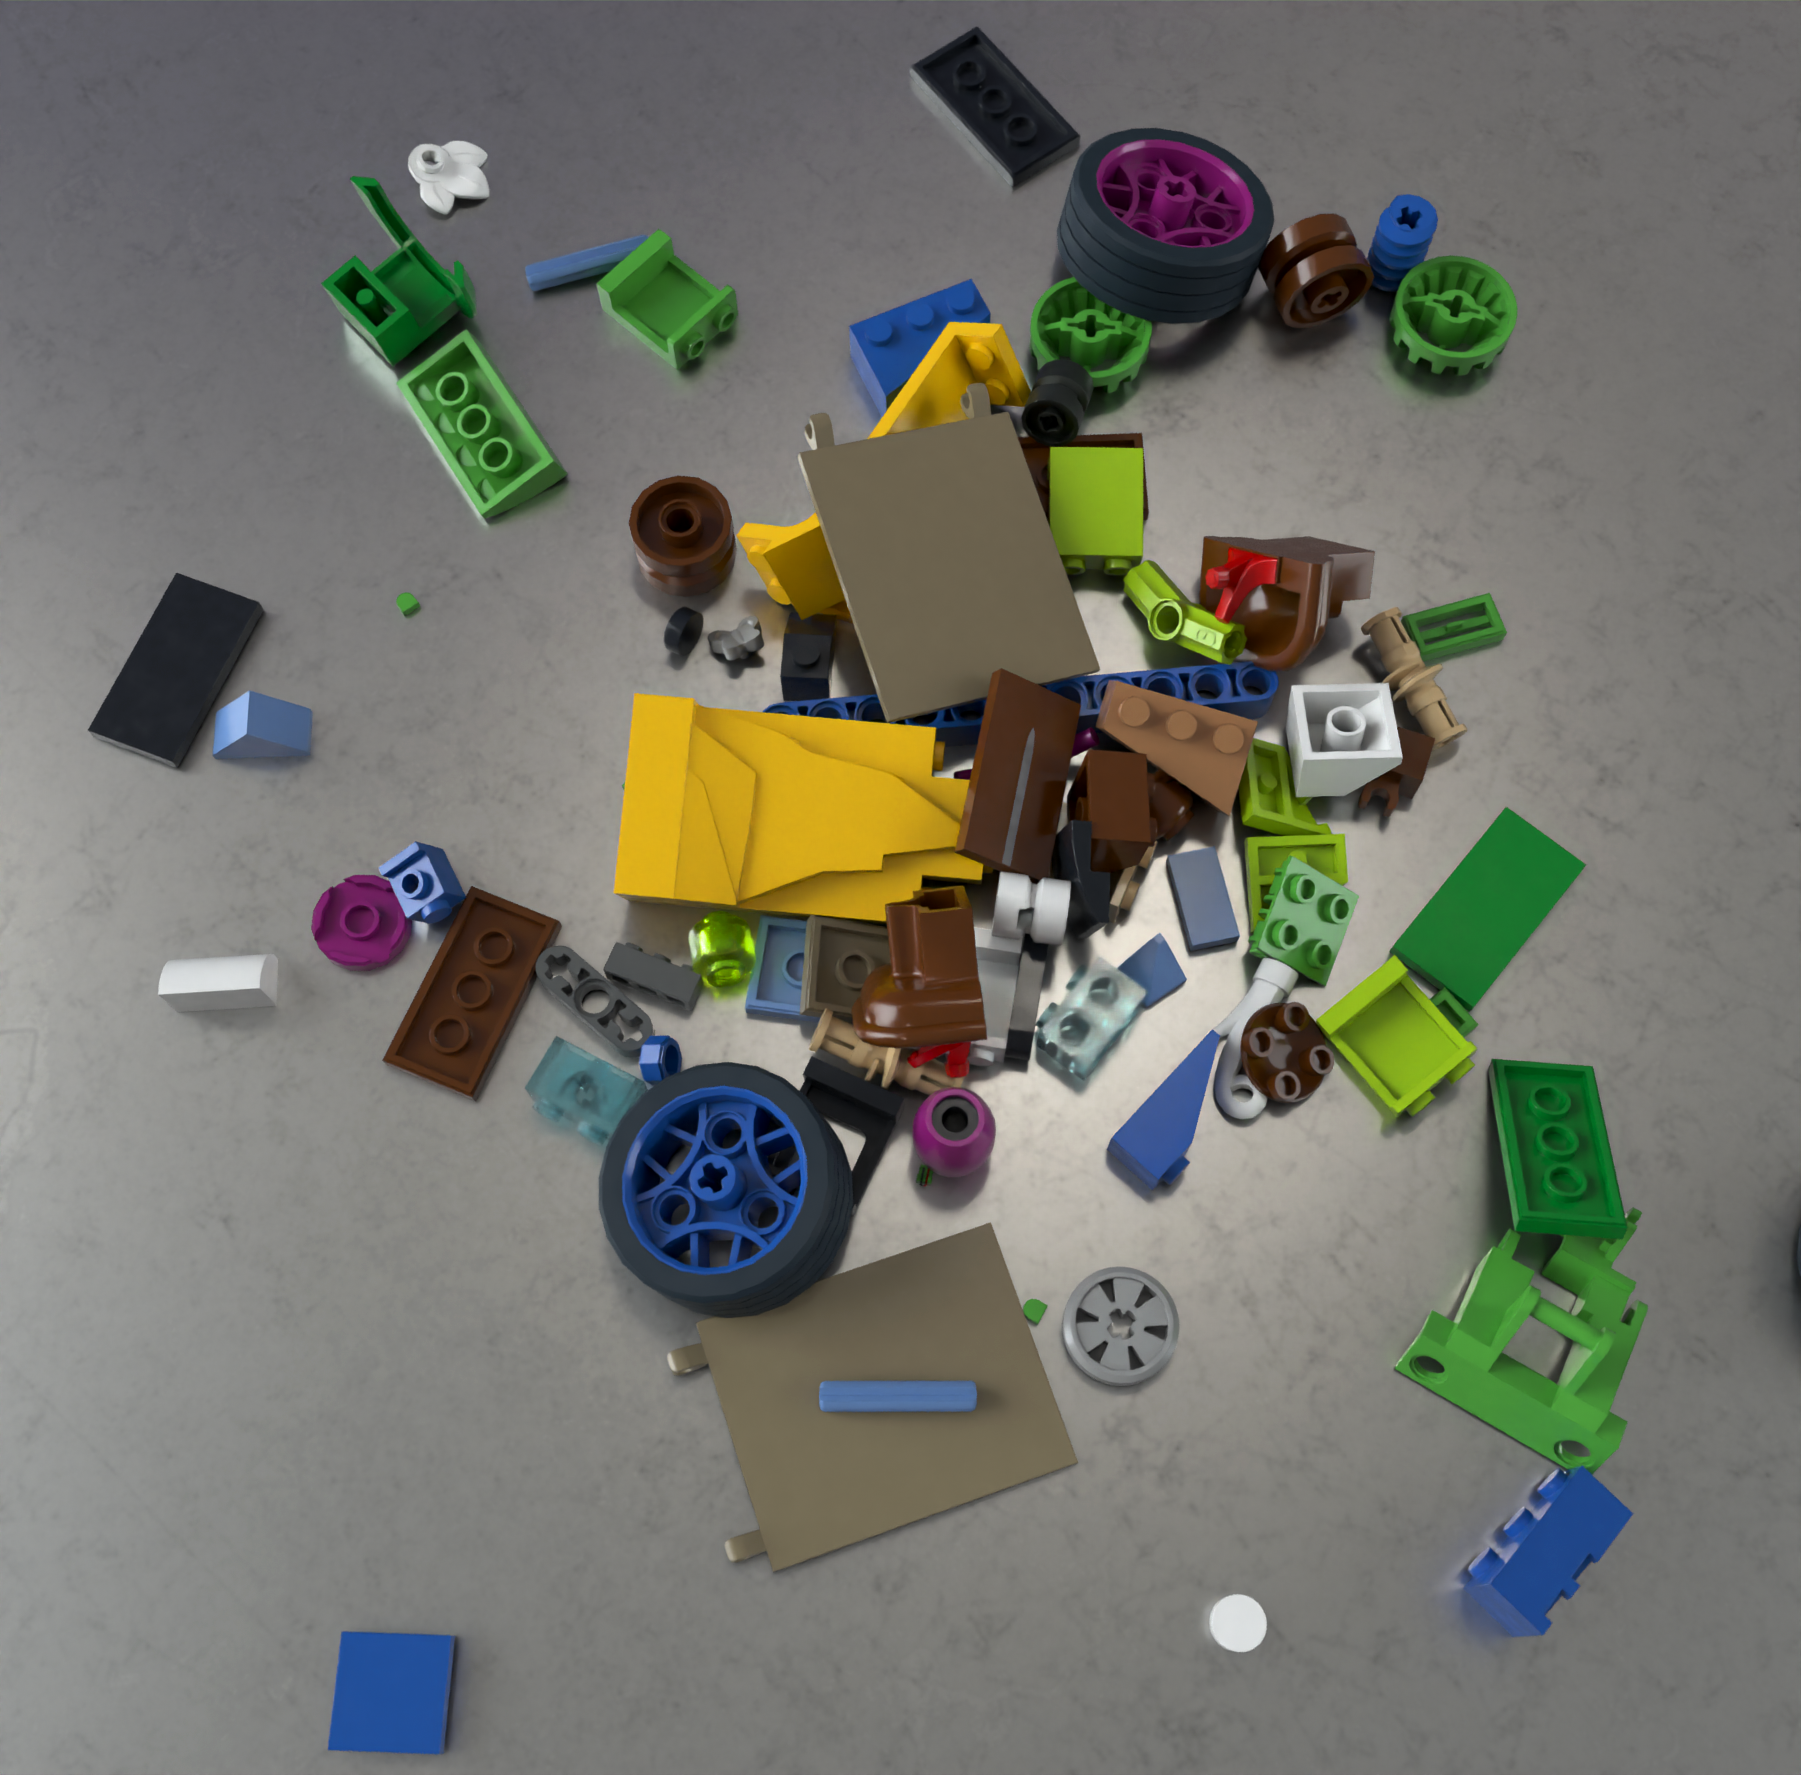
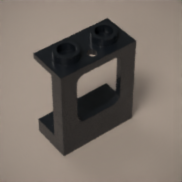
[768,1056,905,1217]

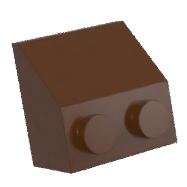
[1067,749,1157,873]

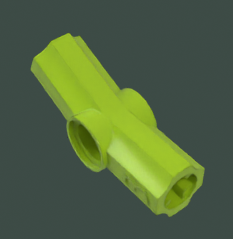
[1123,560,1247,664]

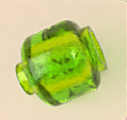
[688,911,756,988]

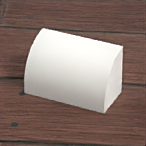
[158,954,278,1012]

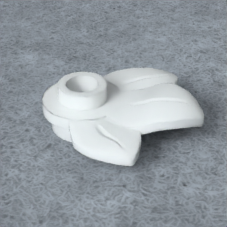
[408,141,489,215]

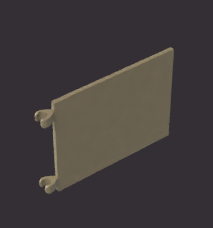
[797,383,1100,723]
[667,1222,1078,1573]

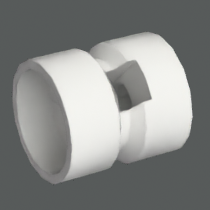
[991,871,1071,946]

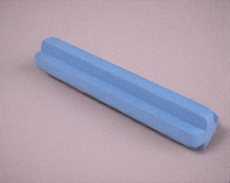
[525,234,649,291]
[819,1381,977,1412]

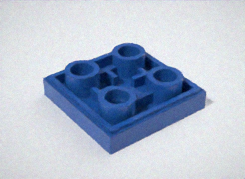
[328,1631,455,1754]

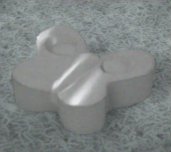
[708,616,764,660]

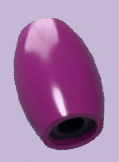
[913,1087,996,1178]

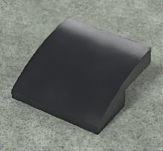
[1051,820,1110,939]

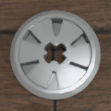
[1062,1267,1179,1386]

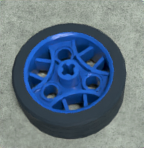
[599,1062,853,1318]

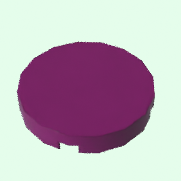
[311,875,412,971]

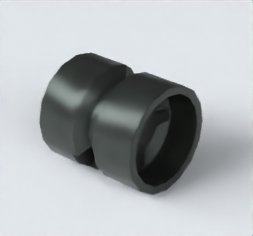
[1021,360,1094,447]

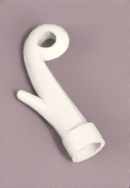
[1205,958,1299,1119]

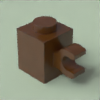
[1358,727,1435,817]

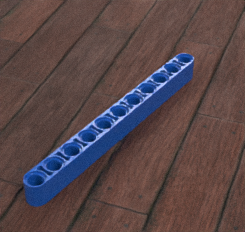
[763,661,1279,747]

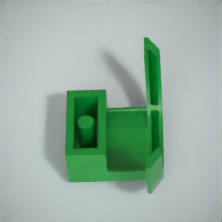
[321,176,477,366]

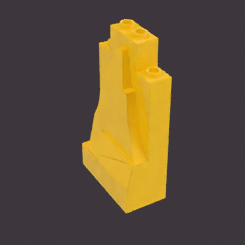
[613,693,993,925]

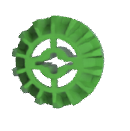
[1389,256,1517,376]
[1029,277,1152,393]

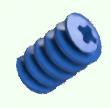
[1367,194,1438,292]

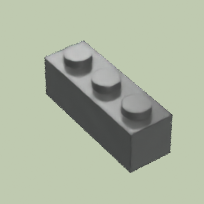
[603,942,704,1011]

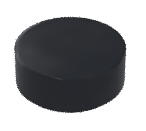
[664,606,704,656]

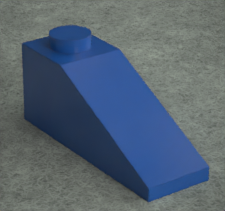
[1107,1029,1220,1191]

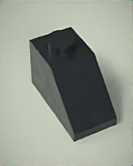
[780,612,837,701]

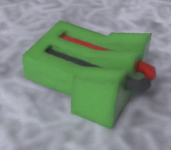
[916,1164,933,1187]

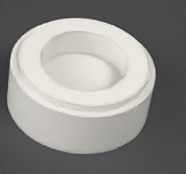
[1209,1594,1267,1652]

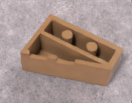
[1095,680,1258,816]

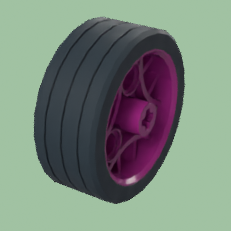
[1057,128,1275,324]

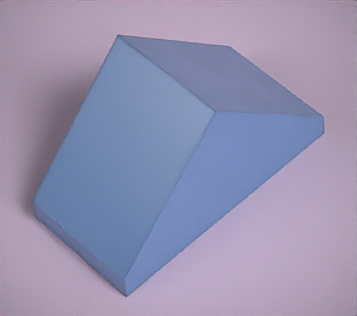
[213,690,313,759]

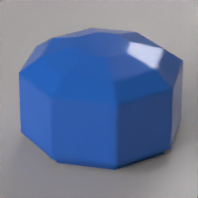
[639,1035,682,1086]

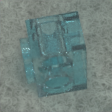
[1035,956,1148,1081]

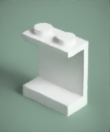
[914,927,1023,1066]

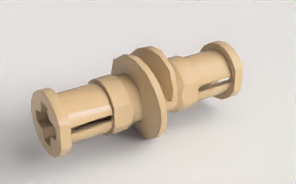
[1361,607,1468,751]
[809,1008,964,1095]

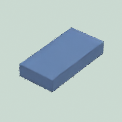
[1166,846,1240,951]

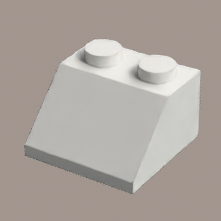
[1285,683,1403,797]

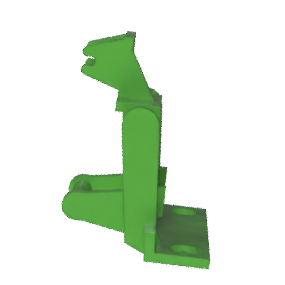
[1395,1207,1648,1474]

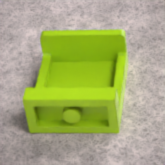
[1047,447,1143,575]
[1316,955,1478,1118]

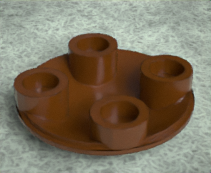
[1240,1002,1334,1103]

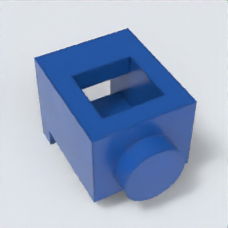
[379,841,466,924]

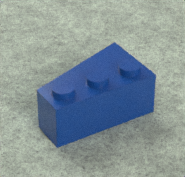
[849,279,991,417]
[1463,1466,1633,1637]

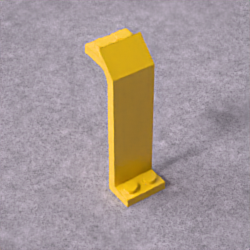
[736,322,1031,620]

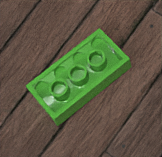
[396,329,568,519]

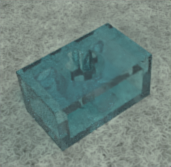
[525,1036,648,1146]

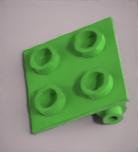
[1248,856,1359,986]

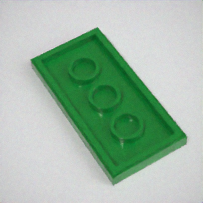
[1389,807,1586,1012]
[1488,1059,1628,1239]

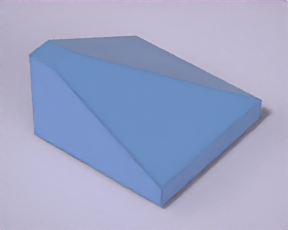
[1117,933,1187,1008]

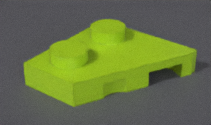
[1238,738,1331,836]
[1244,834,1348,933]

